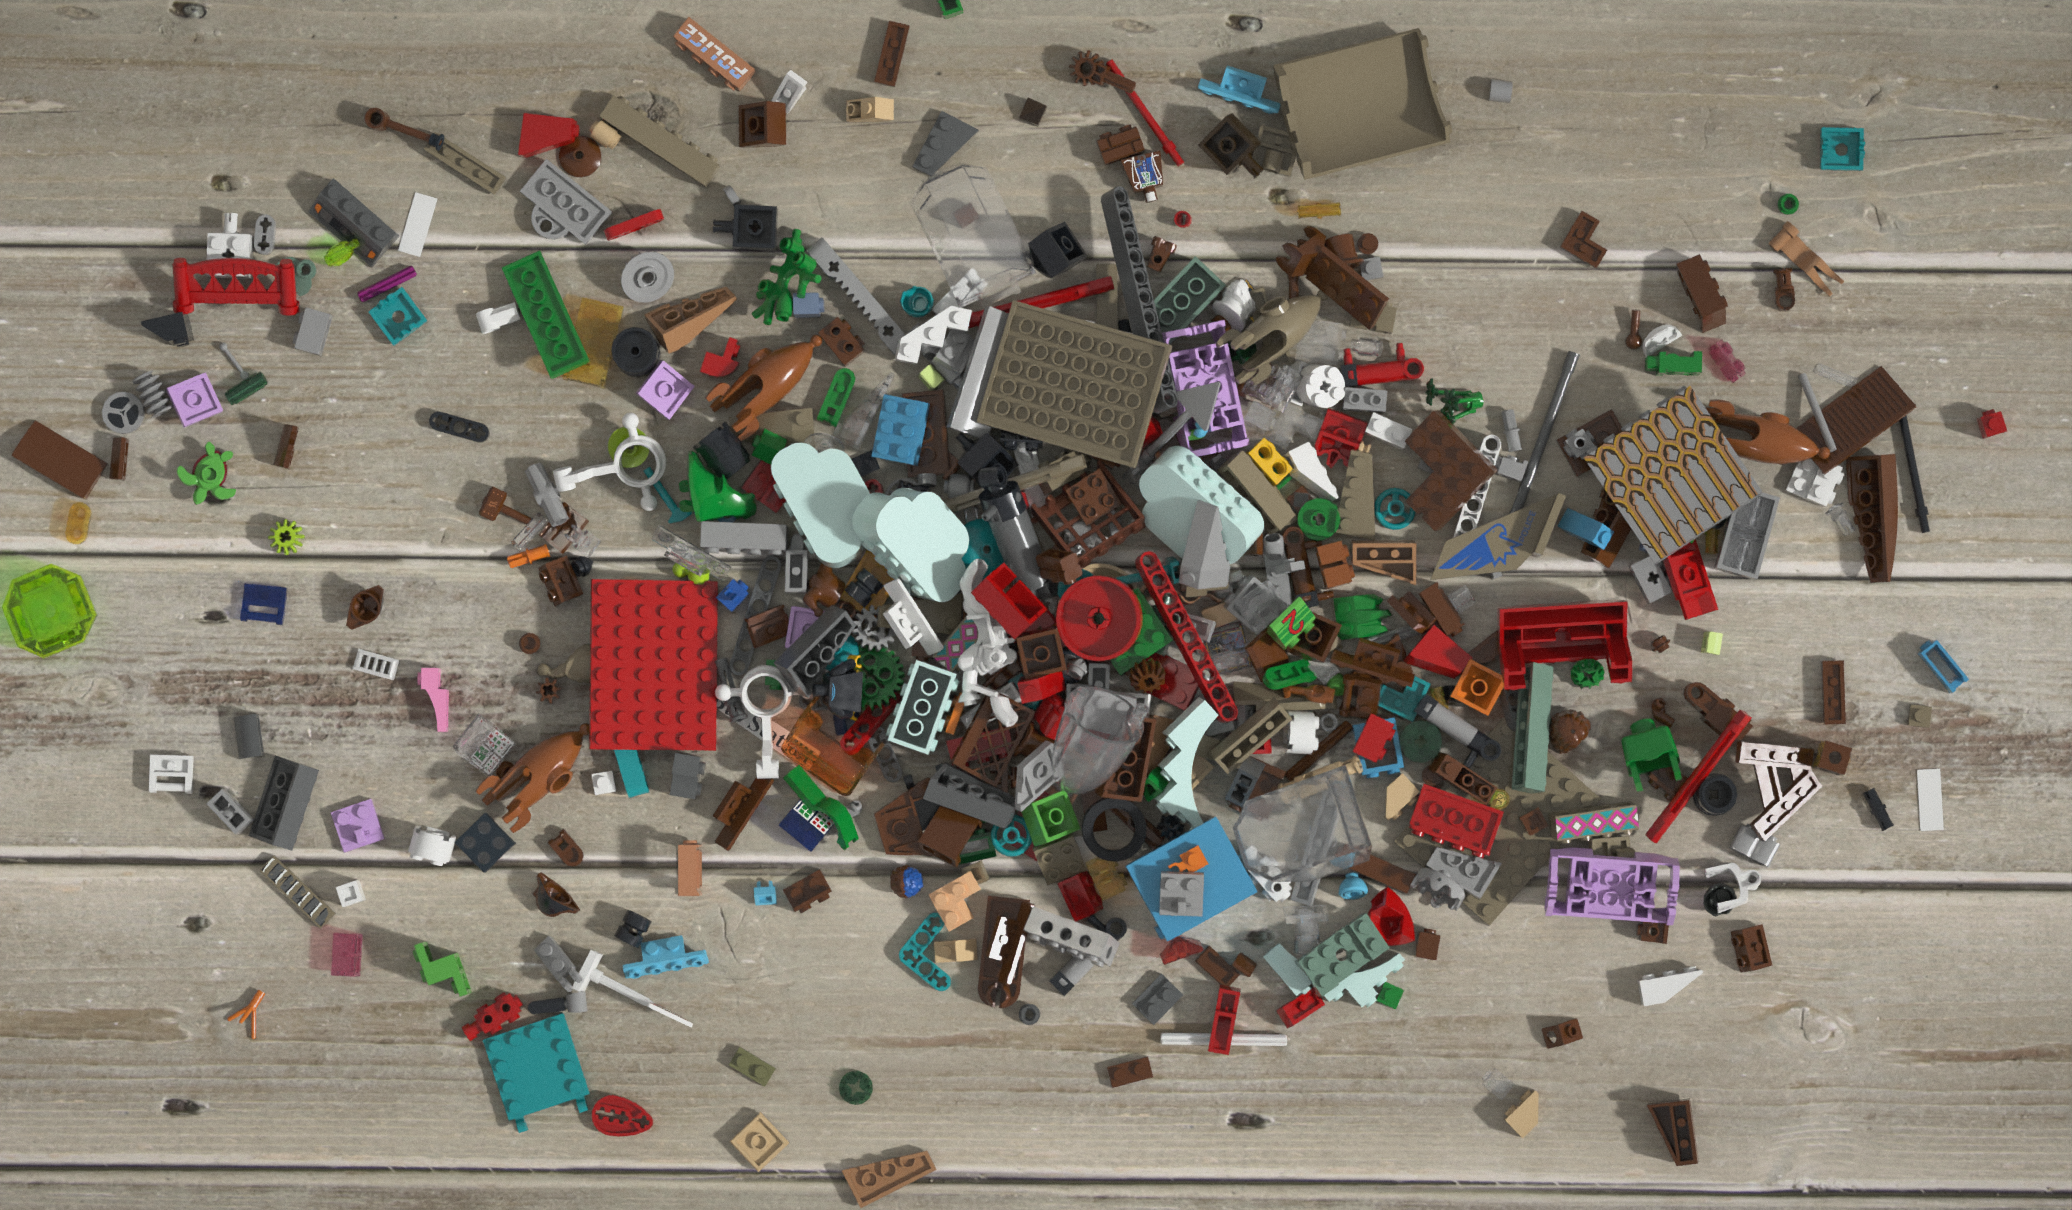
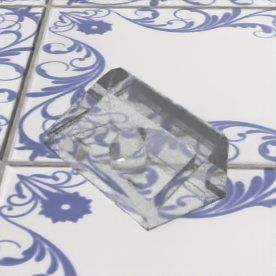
[511,512,549,552]

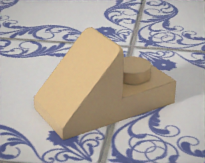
[934,939,978,963]

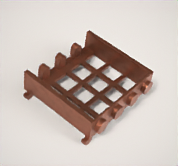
[1030,461,1147,568]

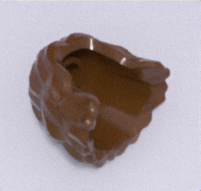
[1549,709,1591,754]

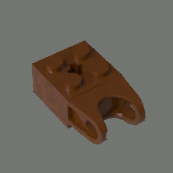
[1683,682,1753,746]

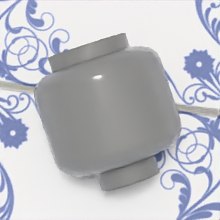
[944,474,975,499]

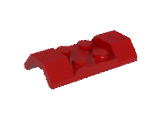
[1663,538,1719,620]

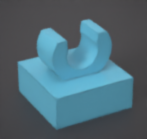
[754,881,777,906]

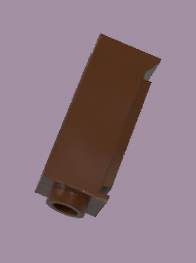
[1419,582,1465,637]

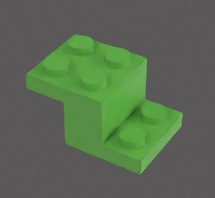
[413,942,472,997]

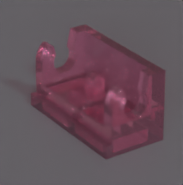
[331,933,363,977]

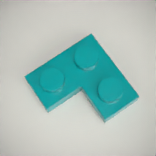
[1379,676,1431,722]

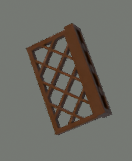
[950,688,1035,787]

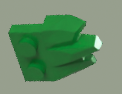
[1333,594,1392,640]

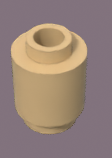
[589,120,622,150]

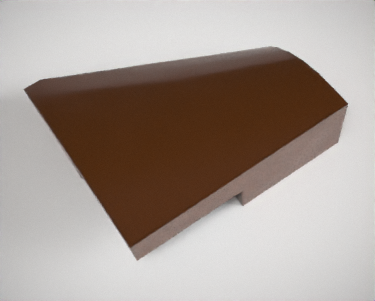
[273,424,299,469]

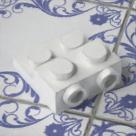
[1785,458,1844,507]

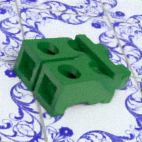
[1645,351,1702,376]

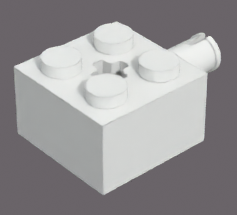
[206,213,254,279]

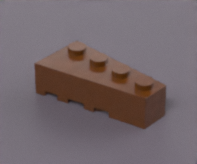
[1094,712,1157,802]

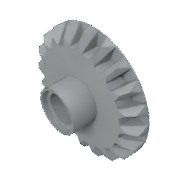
[620,250,674,303]

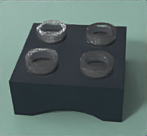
[455,813,516,873]

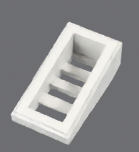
[353,649,400,680]

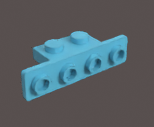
[1198,65,1280,114]
[622,935,709,979]

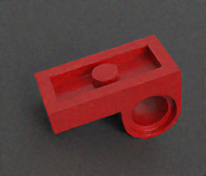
[1276,987,1325,1029]

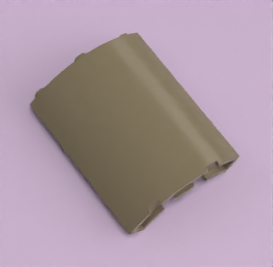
[1273,28,1452,180]

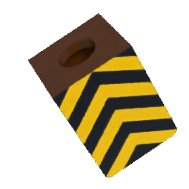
[1813,741,1852,776]

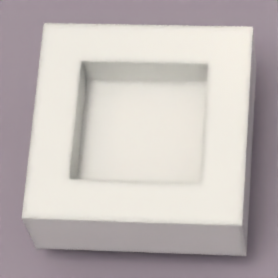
[591,771,616,795]

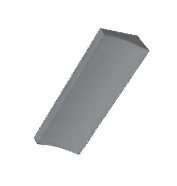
[946,306,1009,438]

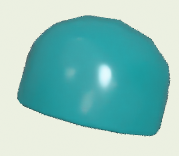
[900,286,934,318]

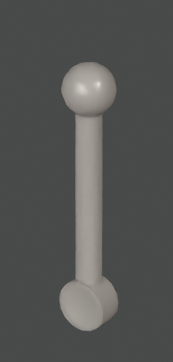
[219,342,249,380]

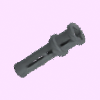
[714,658,748,723]

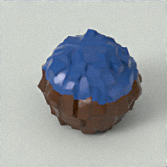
[890,865,924,899]

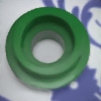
[1777,194,1799,215]

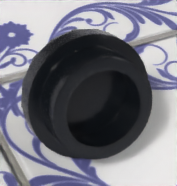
[571,556,594,577]

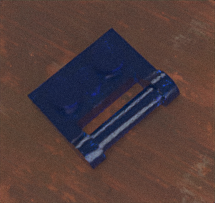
[240,583,288,626]

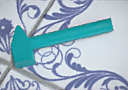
[643,467,693,524]

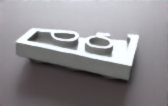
[1425,847,1502,900]

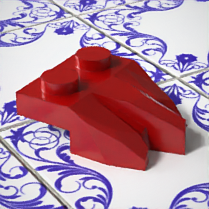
[1315,408,1368,469]

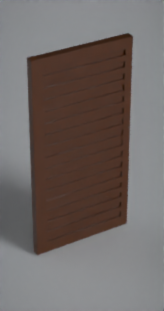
[1796,366,1917,475]

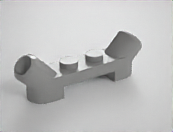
[1263,533,1292,621]

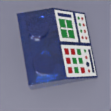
[779,799,835,852]

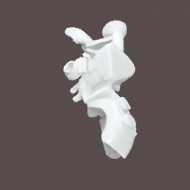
[958,559,1018,727]

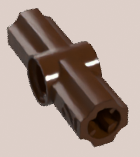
[1109,808,1165,850]

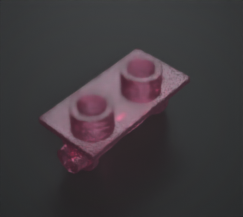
[1708,339,1746,383]

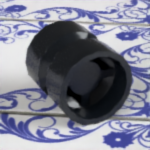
[844,568,884,608]
[614,909,652,948]

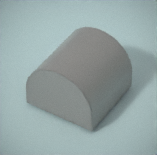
[1489,79,1513,103]

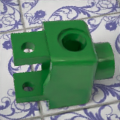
[1621,719,1682,792]

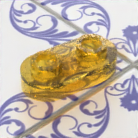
[65,502,92,545]

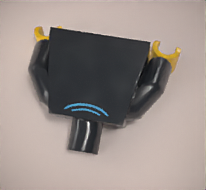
[812,655,863,721]

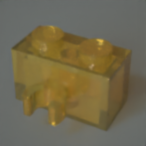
[1085,857,1128,901]

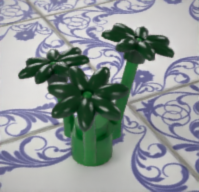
[1425,378,1484,424]

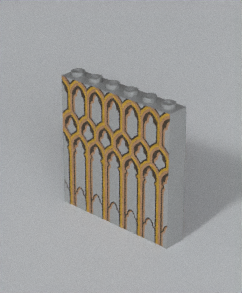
[1584,386,1763,564]

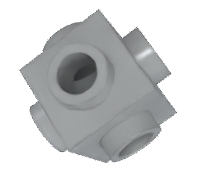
[1563,428,1595,460]

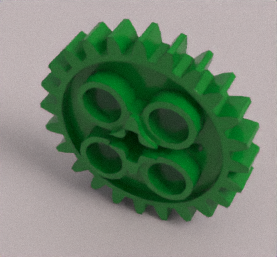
[854,644,905,711]

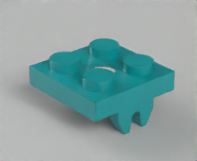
[1820,127,1865,171]
[368,287,428,346]

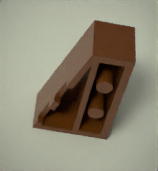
[1677,254,1728,333]

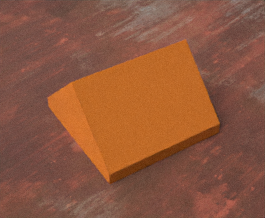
[1451,659,1504,716]

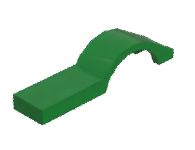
[783,765,859,851]

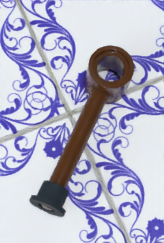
[364,108,444,151]

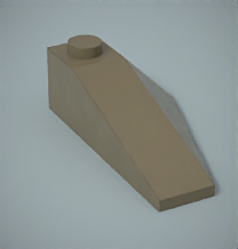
[729,408,816,449]

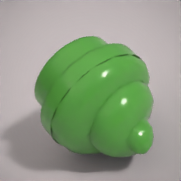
[1327,674,1345,696]

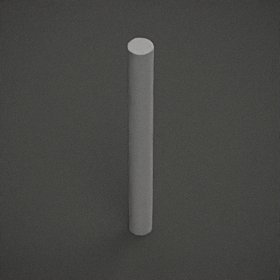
[1798,373,1837,452]

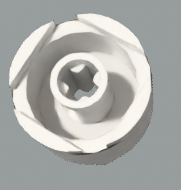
[1296,364,1345,408]
[1283,711,1319,754]
[408,825,456,866]

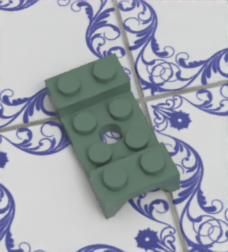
[1294,913,1390,997]

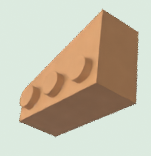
[1351,540,1416,585]

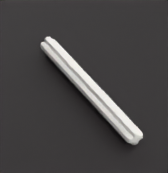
[1161,1033,1287,1046]

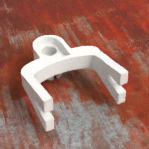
[1705,863,1761,913]

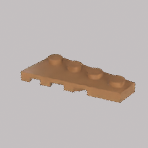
[841,1150,937,1208]

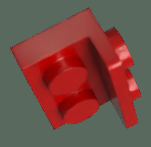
[1057,871,1104,922]

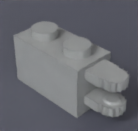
[785,534,808,594]

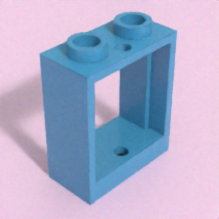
[1352,717,1404,779]

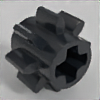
[1157,815,1184,841]

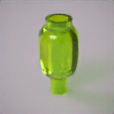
[324,239,360,267]

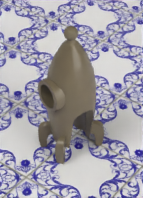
[1216,290,1329,386]

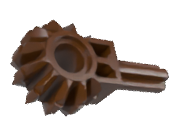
[1069,50,1136,93]

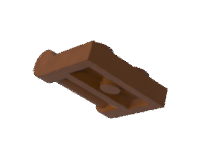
[1339,674,1382,719]

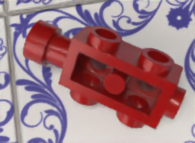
[461,992,523,1041]

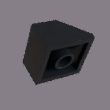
[141,312,194,347]

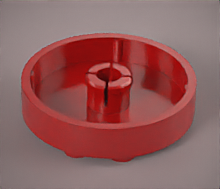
[1056,575,1143,661]

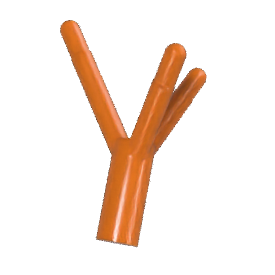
[227,990,265,1039]

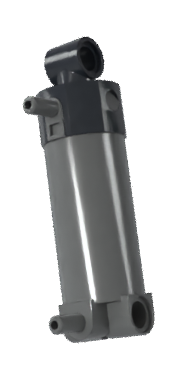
[978,466,1058,599]

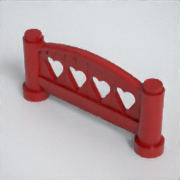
[172,257,300,316]

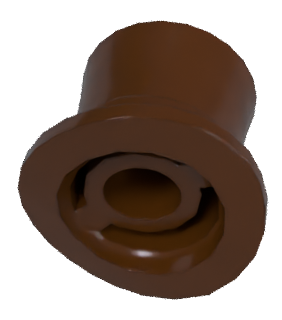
[1324,234,1364,269]
[1012,721,1056,757]

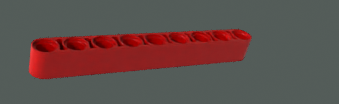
[1135,551,1238,723]

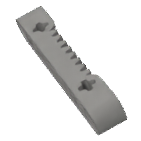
[806,237,905,363]

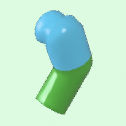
[1188,422,1209,441]

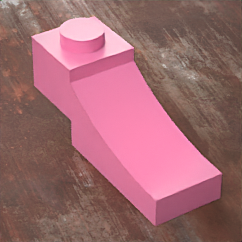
[417,668,449,732]

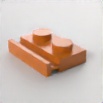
[943,692,964,735]

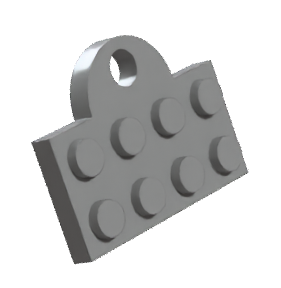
[520,159,612,245]

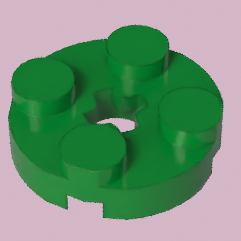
[1298,497,1341,540]

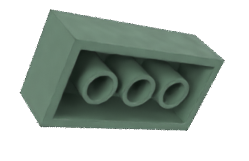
[1154,256,1226,345]

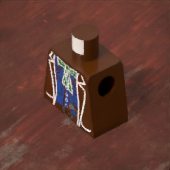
[1121,150,1163,203]

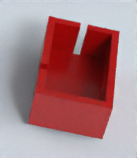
[971,563,1047,639]

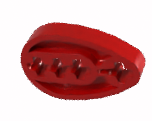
[592,1095,653,1137]

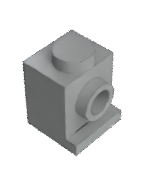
[1495,455,1528,483]

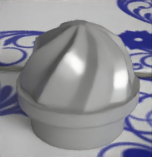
[1066,658,1087,680]

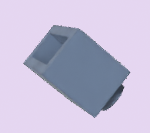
[793,292,825,318]

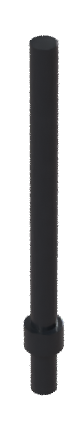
[1899,415,1930,533]

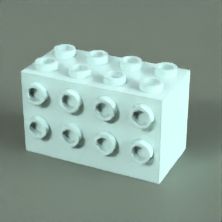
[886,660,960,755]

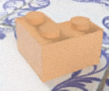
[929,871,981,932]

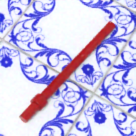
[1106,59,1184,167]

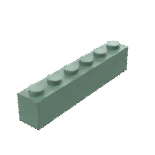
[1512,662,1553,794]

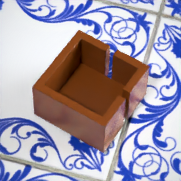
[1315,540,1355,590]

